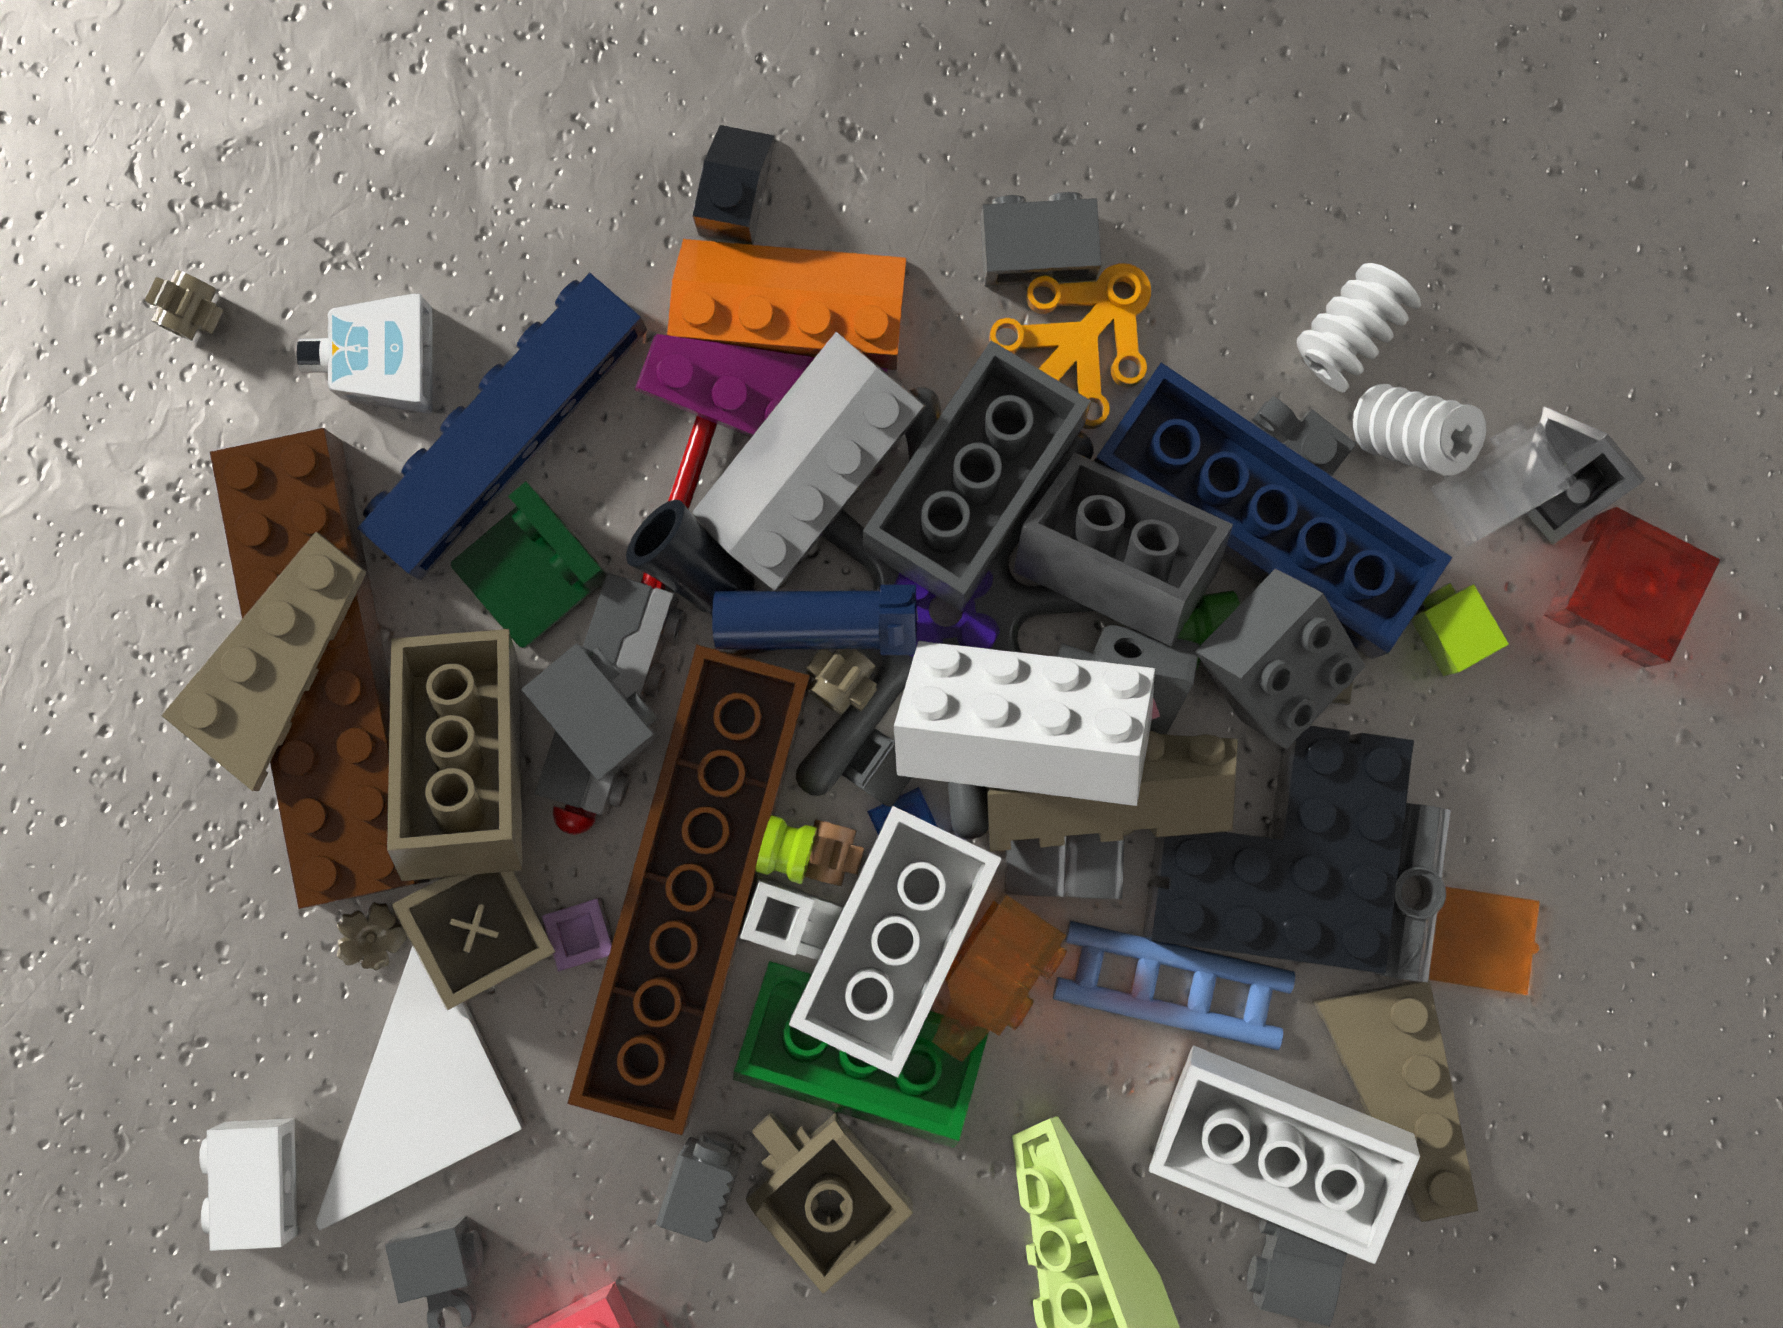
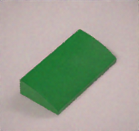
[733,961,990,1148]

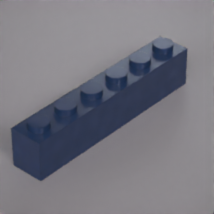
[357,272,647,580]

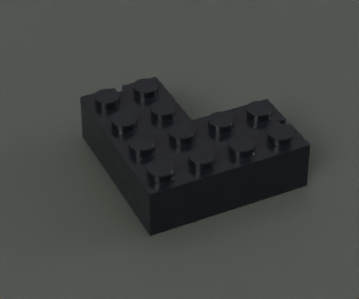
[1143,726,1414,974]

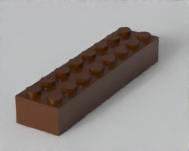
[210,428,430,909]
[567,644,812,1136]

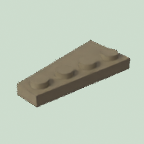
[161,532,367,791]
[1313,980,1479,1222]

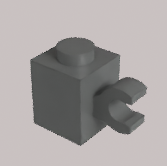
[385,1216,484,1328]

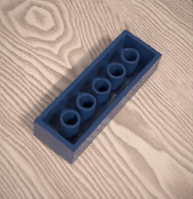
[1094,362,1453,659]

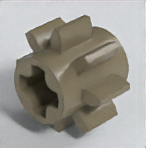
[144,270,224,341]
[805,649,877,715]

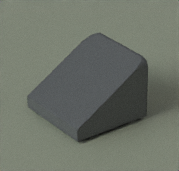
[842,729,912,807]

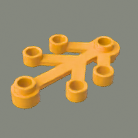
[989,263,1151,429]

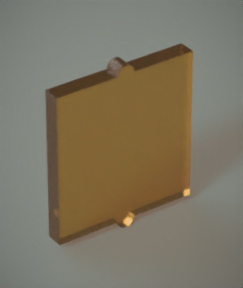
[1429,886,1540,995]

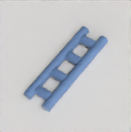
[1053,920,1295,1051]

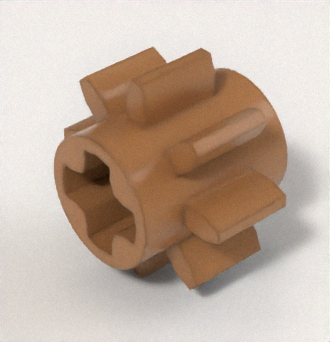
[805,819,865,886]

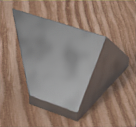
[1517,406,1646,545]

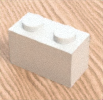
[199,1118,298,1251]

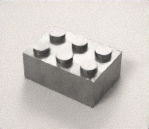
[1013,453,1233,646]

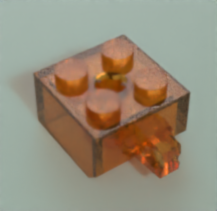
[932,891,1067,1061]

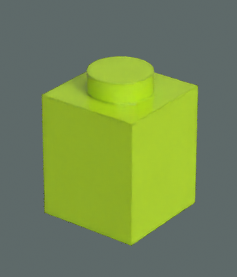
[1411,583,1509,676]

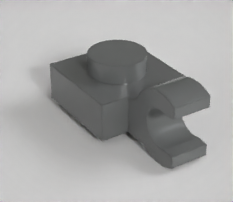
[1252,396,1357,476]

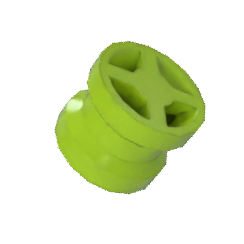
[756,815,817,884]

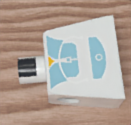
[296,294,432,413]

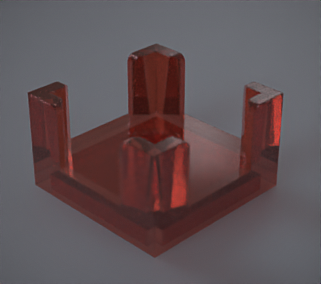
[1543,507,1721,668]

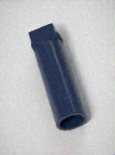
[712,585,917,655]

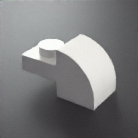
[738,878,844,960]

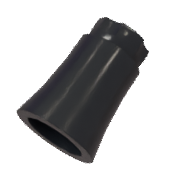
[626,500,755,616]

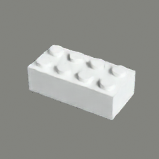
[894,641,1155,806]
[789,806,1002,1078]

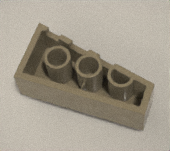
[988,731,1238,852]

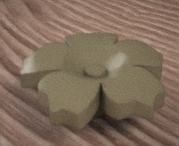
[336,902,407,971]

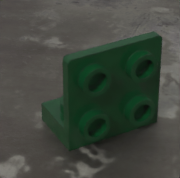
[451,481,607,649]

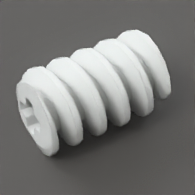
[1297,263,1421,393]
[1353,384,1486,476]

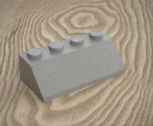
[692,332,927,590]

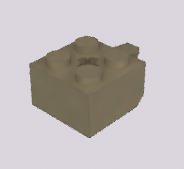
[745,1112,913,1294]

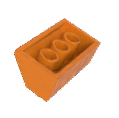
[667,239,906,370]

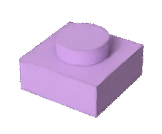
[542,898,613,972]

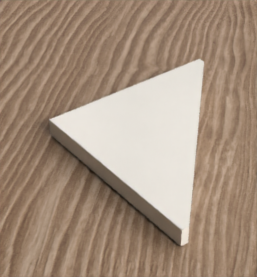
[316,946,525,1231]

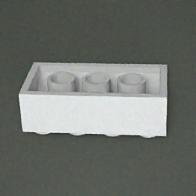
[1149,1045,1420,1264]

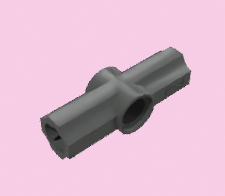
[1374,803,1451,983]

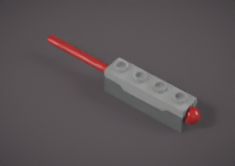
[535,416,718,835]

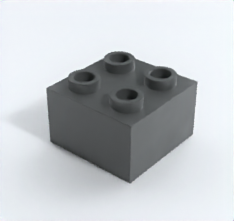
[1195,569,1366,749]

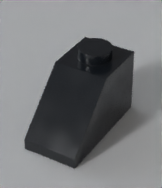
[693,125,775,245]

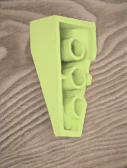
[1012,1116,1180,1328]

